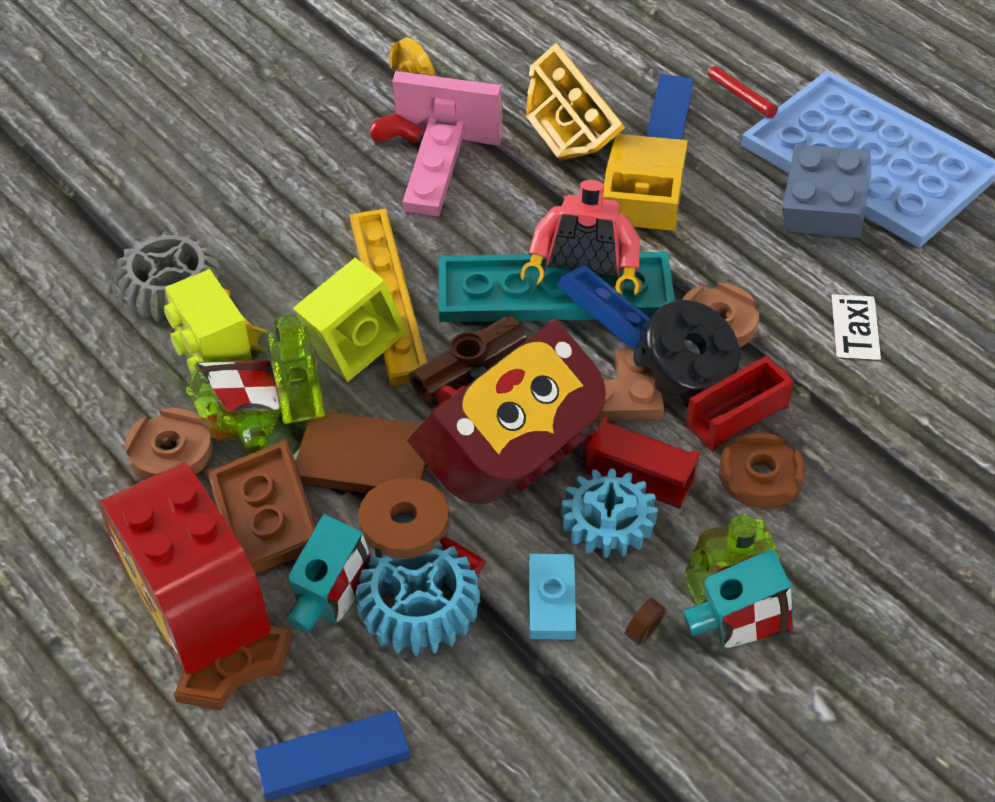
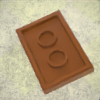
[296,409,427,494]
[207,439,317,575]

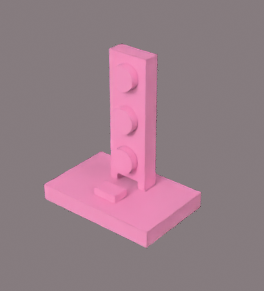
[392,71,503,217]

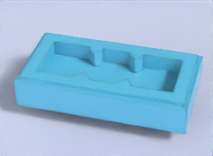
[529,554,576,640]

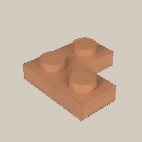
[593,348,664,422]

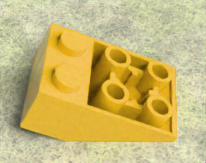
[603,134,688,231]

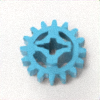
[561,468,658,558]

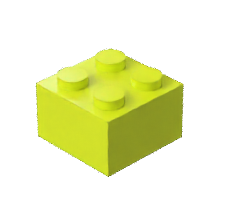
[293,258,408,382]
[163,269,252,390]

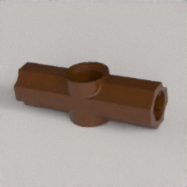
[409,316,527,403]

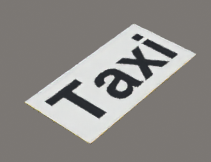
[831,294,881,360]

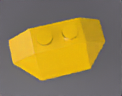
[526,43,625,161]

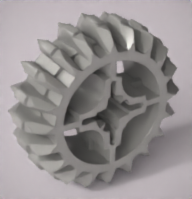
[115,230,222,323]

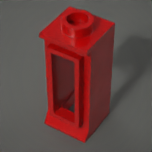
[686,356,794,452]
[582,417,700,509]

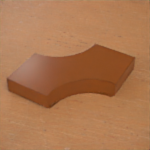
[174,626,294,710]

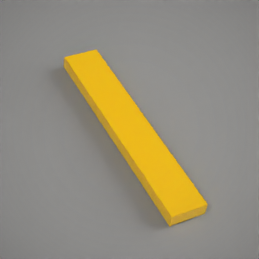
[350,209,427,387]

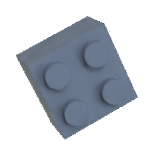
[782,145,871,238]

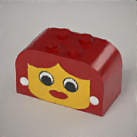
[98,462,271,675]

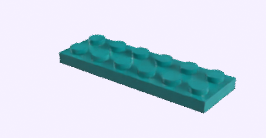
[439,252,675,323]

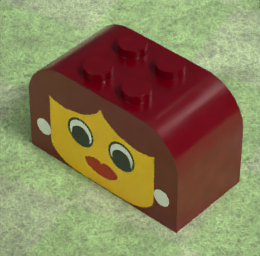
[407,318,606,504]

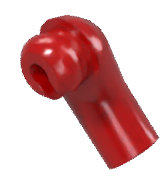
[369,114,423,145]

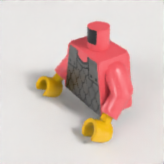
[520,180,642,296]

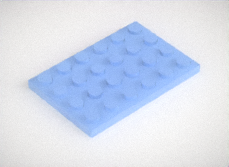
[741,70,995,248]

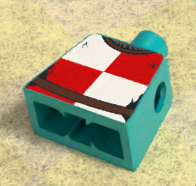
[285,514,371,634]
[682,549,794,648]

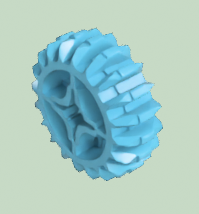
[356,541,480,657]

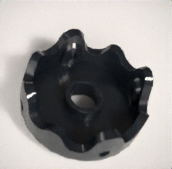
[633,300,740,407]

